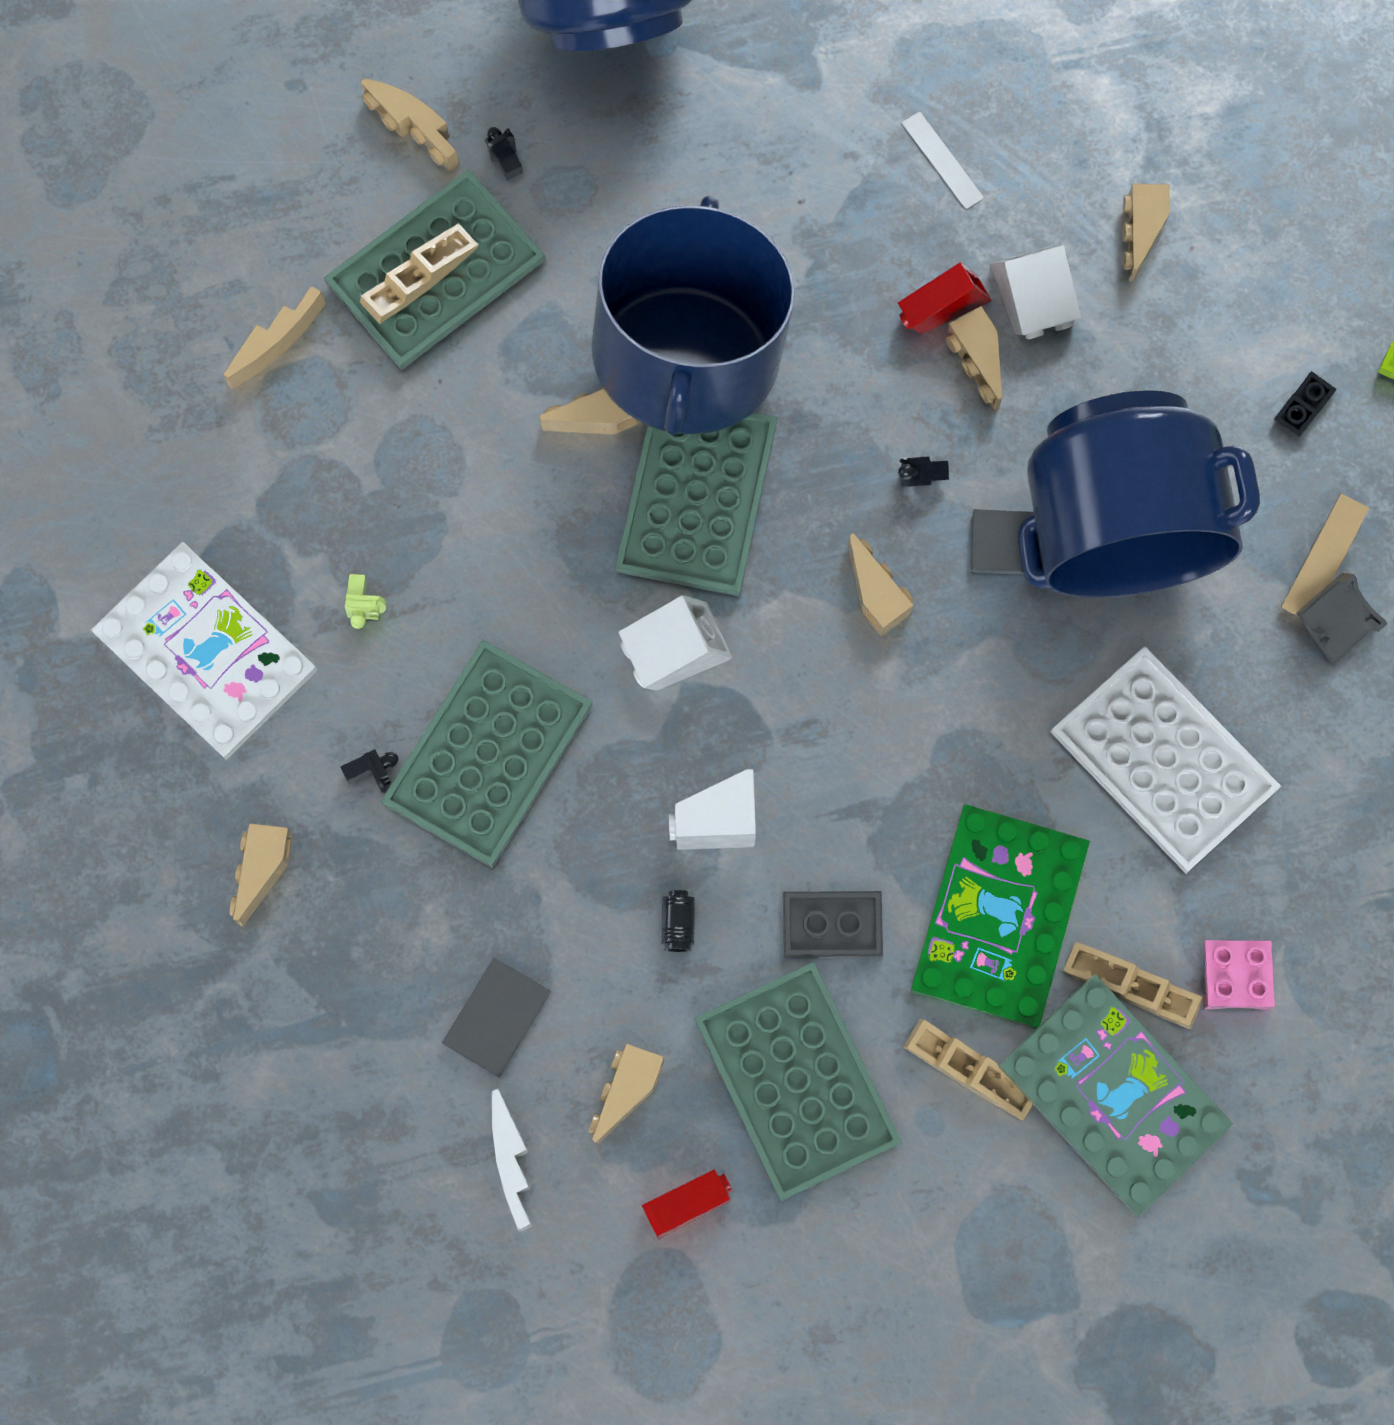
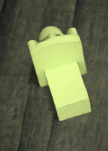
[345,574,387,629]

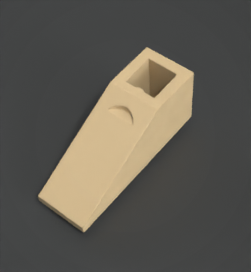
[1123,183,1170,282]
[946,306,1002,410]
[539,387,641,435]
[848,533,914,637]
[230,823,293,926]
[589,1044,665,1144]

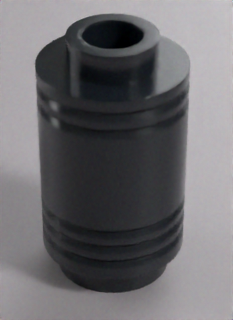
[661,890,695,952]

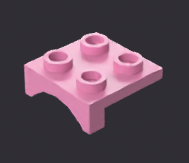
[1203,940,1275,1010]

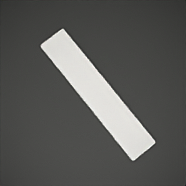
[902,112,984,209]

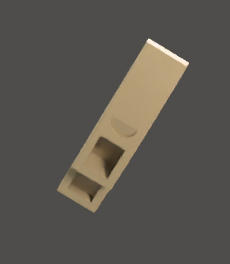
[361,78,459,172]

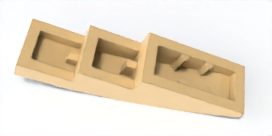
[360,223,478,324]
[223,286,326,389]
[1281,493,1369,616]
[1063,942,1203,1030]
[903,1019,1033,1121]

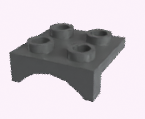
[1296,573,1388,663]

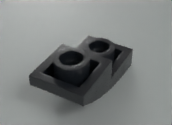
[1274,371,1337,438]

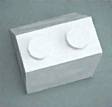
[990,245,1082,339]
[619,595,732,691]
[669,769,756,850]

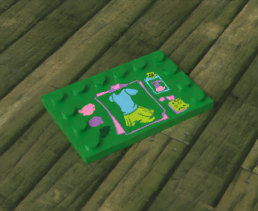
[911,804,1090,1029]

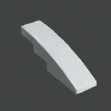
[492,1089,533,1232]

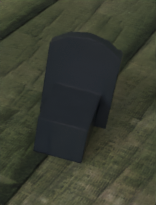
[485,127,523,180]
[898,456,949,487]
[340,749,399,793]

